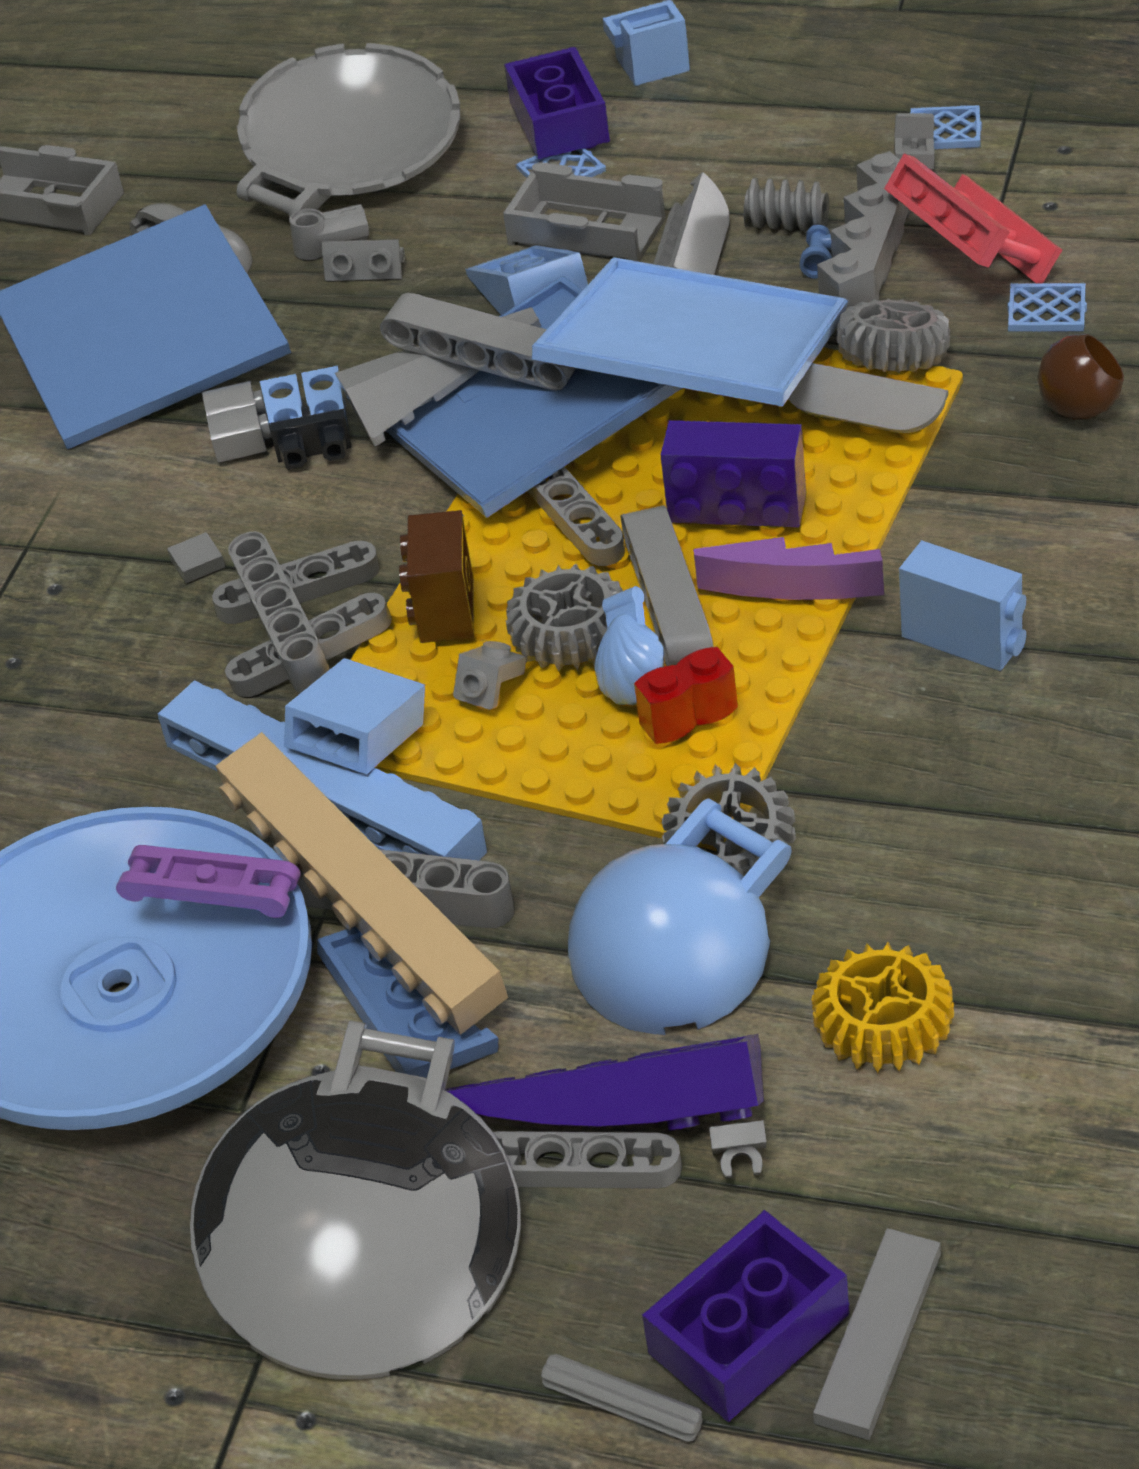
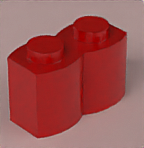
[634,647,738,744]

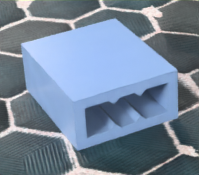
[899,540,1026,671]
[284,658,425,774]

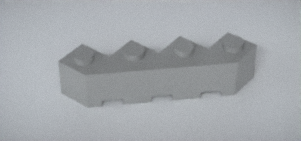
[817,151,911,308]

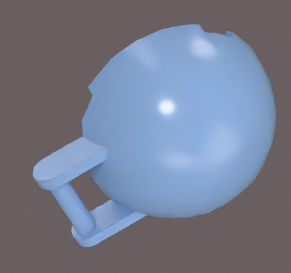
[568,798,792,1035]

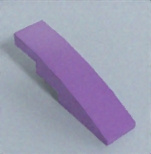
[693,537,884,600]

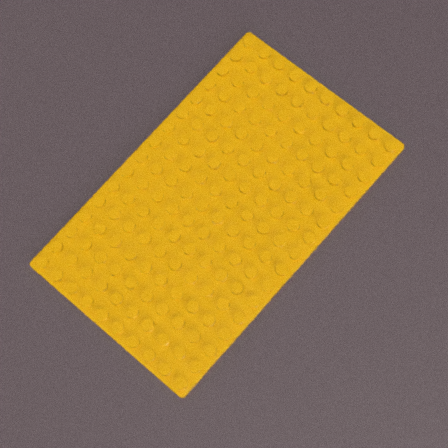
[350,347,963,851]

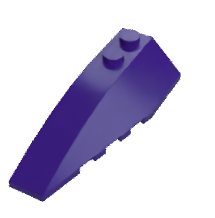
[445,1034,764,1130]

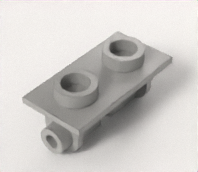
[322,239,405,281]

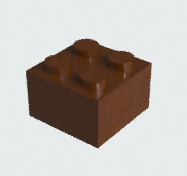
[399,510,474,643]

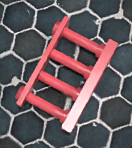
[884,153,1062,283]

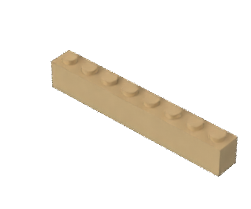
[215,732,508,1035]

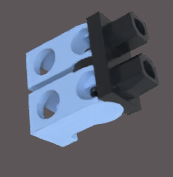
[260,366,352,469]

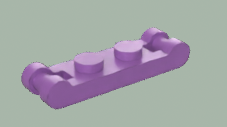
[116,845,301,918]

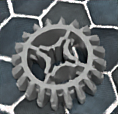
[837,298,950,373]
[506,564,623,671]
[662,763,796,876]

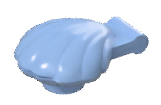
[594,586,664,705]

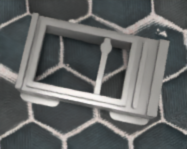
[0,145,124,236]
[503,162,666,262]

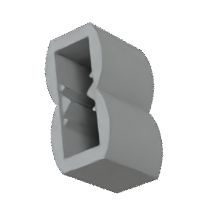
[202,381,272,463]

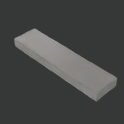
[813,1228,941,1440]

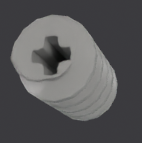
[743,177,829,232]

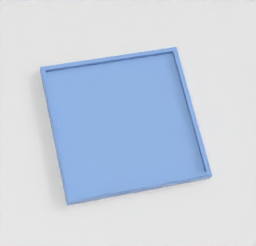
[532,257,848,407]

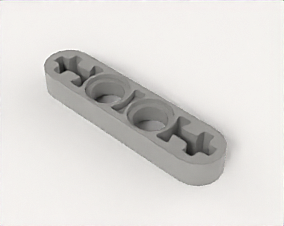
[527,467,625,566]
[212,540,380,624]
[225,593,392,697]
[493,1131,682,1189]

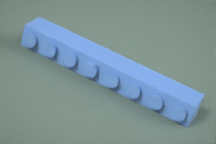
[158,680,487,861]

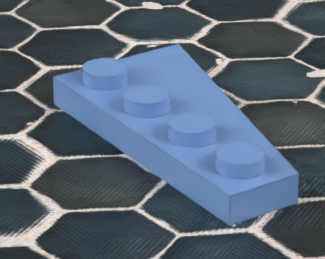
[317,926,499,1078]

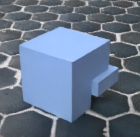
[603,0,690,86]

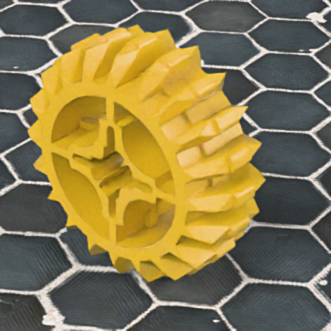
[812,942,954,1073]

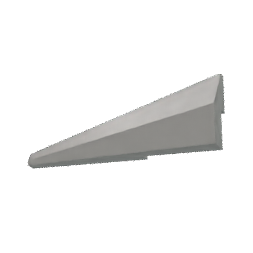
[335,307,541,446]

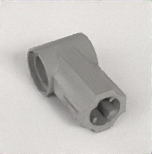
[289,204,369,260]

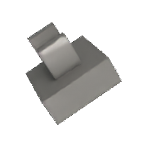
[709,1120,766,1179]

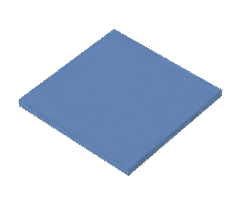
[0,204,291,450]
[386,276,682,518]

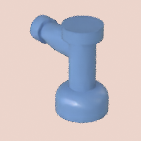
[800,225,832,279]

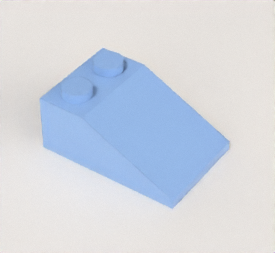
[466,245,588,315]

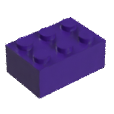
[504,47,610,159]
[661,420,806,527]
[642,1210,850,1422]

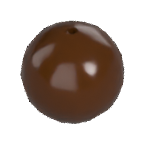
[1037,334,1124,420]

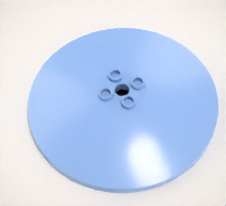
[0,807,312,1130]

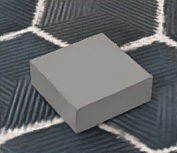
[167,532,225,583]

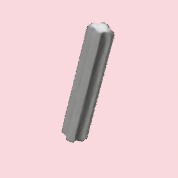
[541,1354,703,1442]

